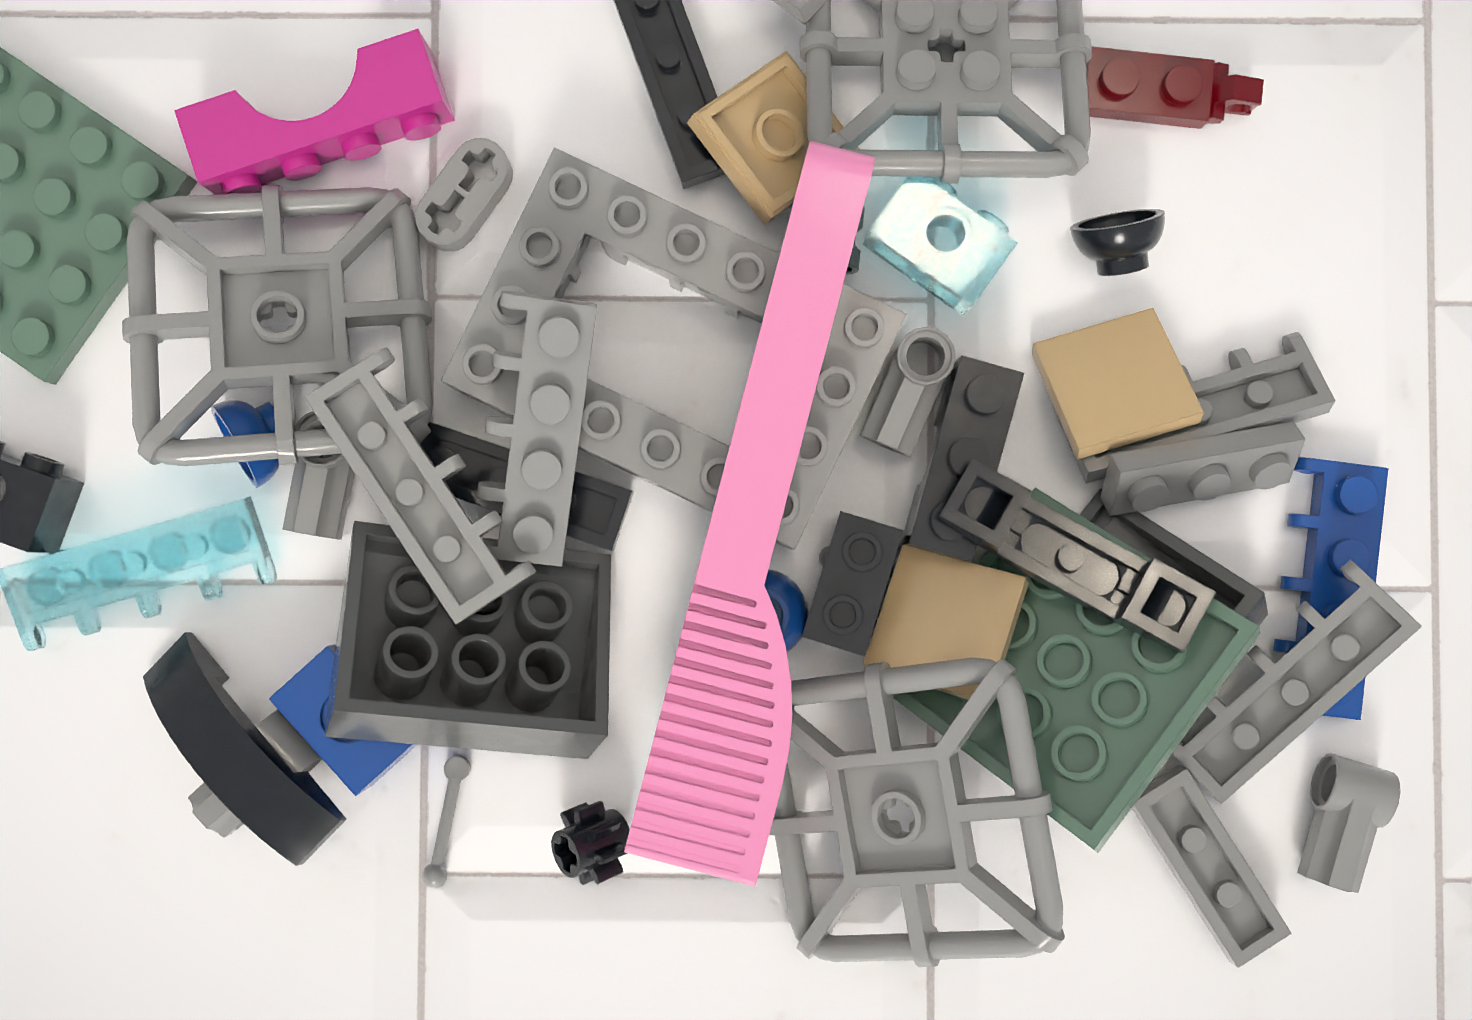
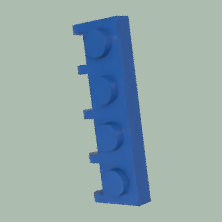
[1273,457,1389,720]

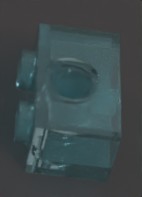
[862,177,1018,316]

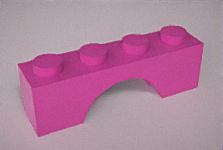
[174,29,455,194]

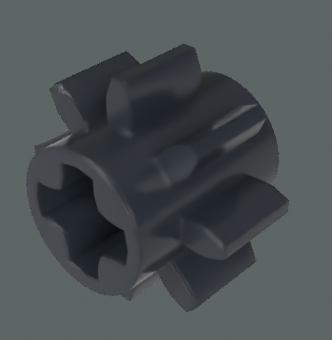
[551,801,630,885]

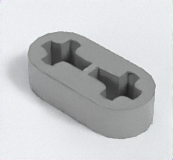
[415,138,513,251]

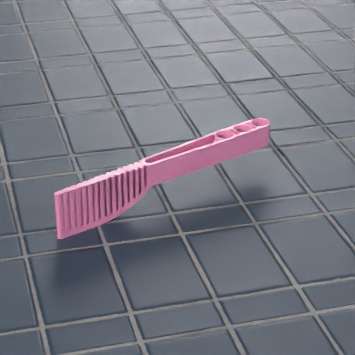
[624,141,876,887]

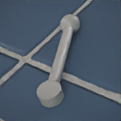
[422,755,471,888]

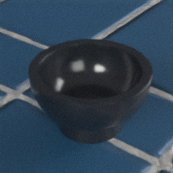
[1070,209,1165,276]

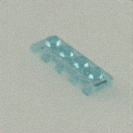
[0,496,277,652]

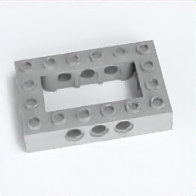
[440,147,907,550]

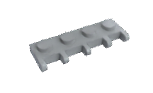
[477,291,597,567]
[1057,332,1336,484]
[304,347,537,625]
[1172,560,1423,804]

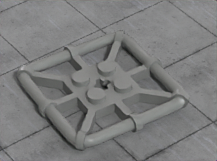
[799,0,1092,184]
[122,185,433,466]
[769,657,1065,967]

